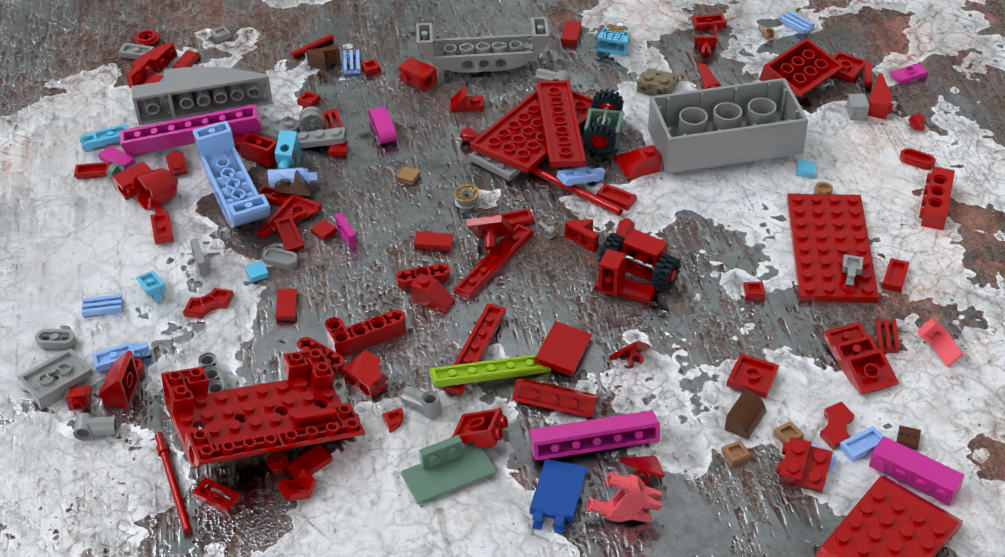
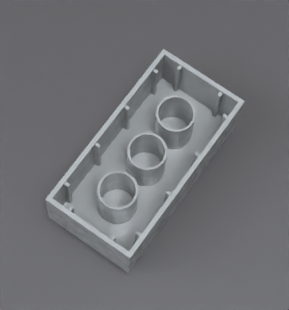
[648,78,808,174]

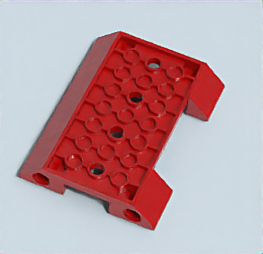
[161,348,365,466]

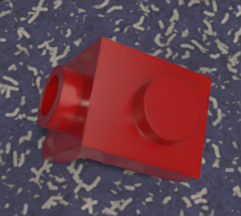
[166,151,188,176]
[277,468,316,502]

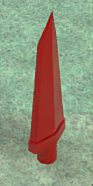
[697,62,721,89]

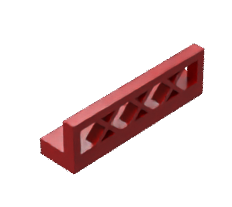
[512,378,600,418]

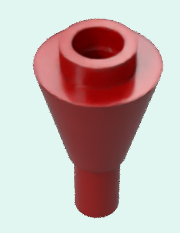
[460,126,480,143]

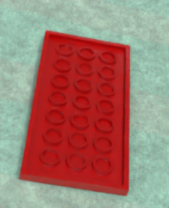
[470,90,593,174]
[787,193,879,303]

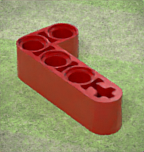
[325,310,406,356]

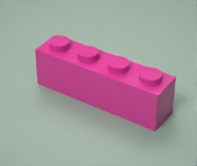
[869,436,965,506]

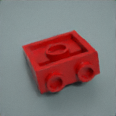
[451,408,508,448]
[776,437,833,493]

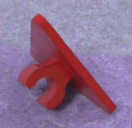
[609,341,651,367]
[619,456,665,484]

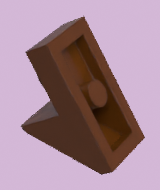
[306,45,341,71]
[274,170,312,197]

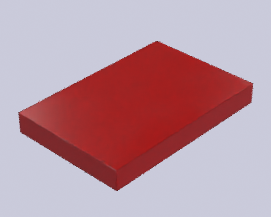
[534,321,592,376]

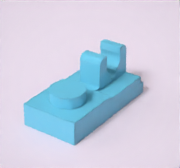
[136,270,166,302]

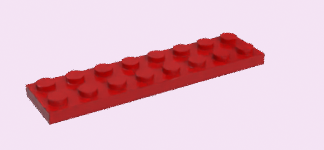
[536,80,586,168]

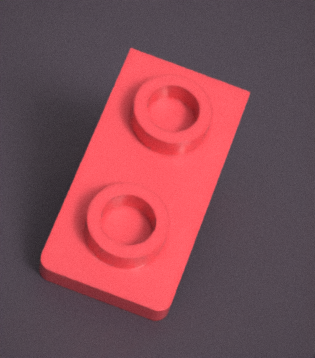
[916,318,963,367]

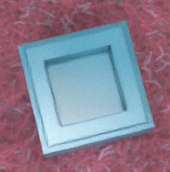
[796,160,816,178]
[245,261,269,283]

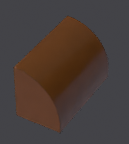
[725,389,766,440]

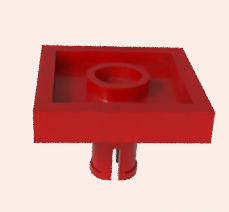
[466,215,514,250]

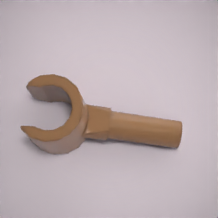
[758,25,775,39]

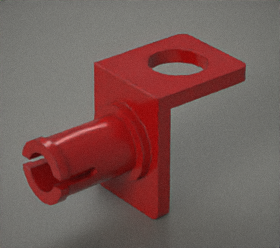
[694,25,717,59]

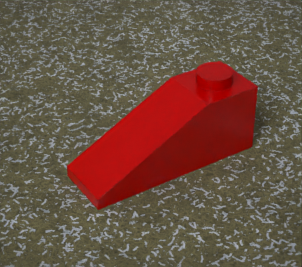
[868,73,894,120]

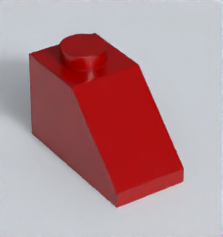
[410,273,455,314]

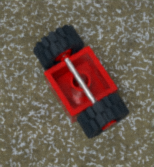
[599,229,681,291]

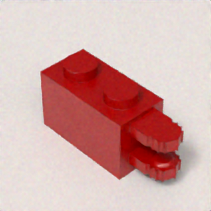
[233,132,277,167]

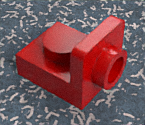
[65,385,92,411]

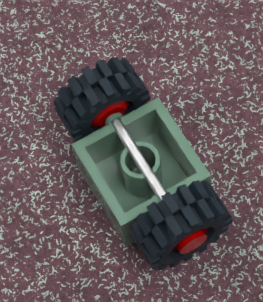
[583,89,624,155]

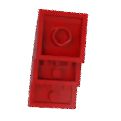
[822,322,899,395]

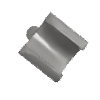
[538,221,556,240]

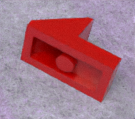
[450,86,484,113]
[565,219,599,253]

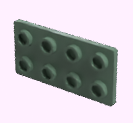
[401,435,496,504]

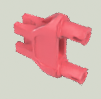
[586,471,663,523]

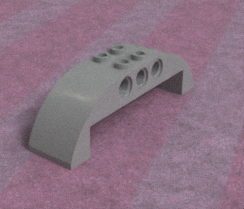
[416,17,550,73]

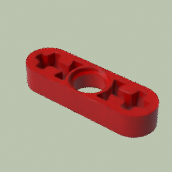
[396,263,450,289]
[297,337,345,374]

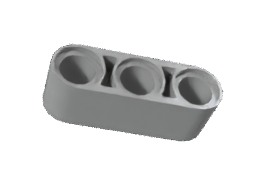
[198,352,226,393]

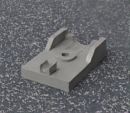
[17,348,93,410]

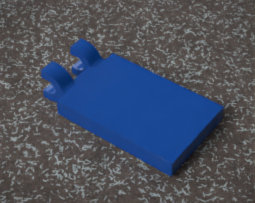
[530,459,587,534]

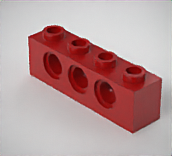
[919,166,955,230]

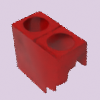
[343,350,388,400]

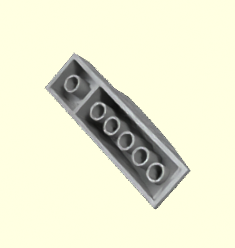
[131,67,273,125]

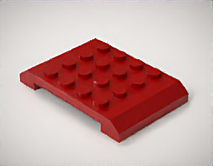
[815,476,963,557]

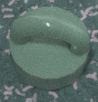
[107,162,125,180]

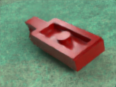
[150,204,174,245]

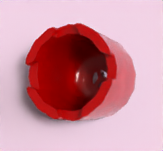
[132,168,178,210]

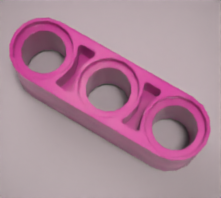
[368,106,397,145]

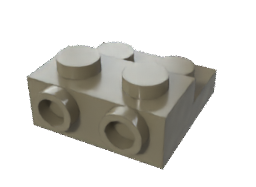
[637,68,679,96]

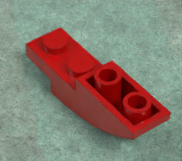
[126,42,177,88]

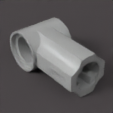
[535,68,571,82]
[400,386,441,418]
[73,413,118,441]

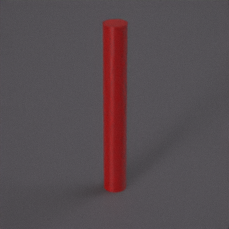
[290,34,334,58]

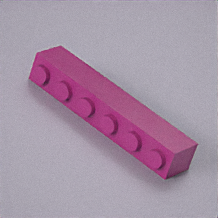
[529,410,660,461]

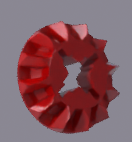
[134,30,160,46]

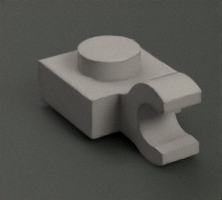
[842,254,864,286]

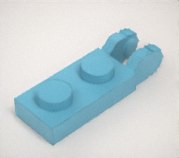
[80,124,127,151]

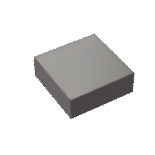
[210,26,232,43]

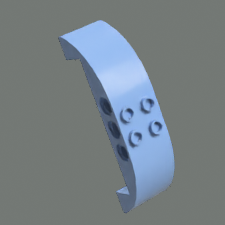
[192,121,270,228]

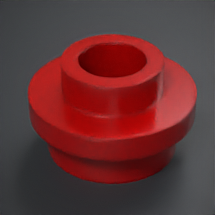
[267,452,288,473]

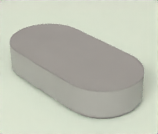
[262,248,299,269]

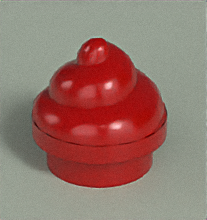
[908,112,926,130]

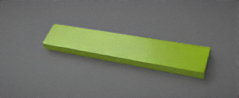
[429,354,551,388]

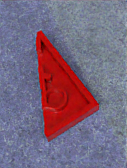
[257,194,322,239]

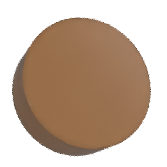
[814,182,833,194]

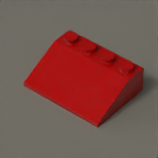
[759,38,844,97]

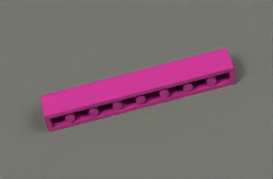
[120,104,262,156]

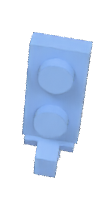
[557,166,605,186]
[268,167,318,188]
[92,341,151,373]

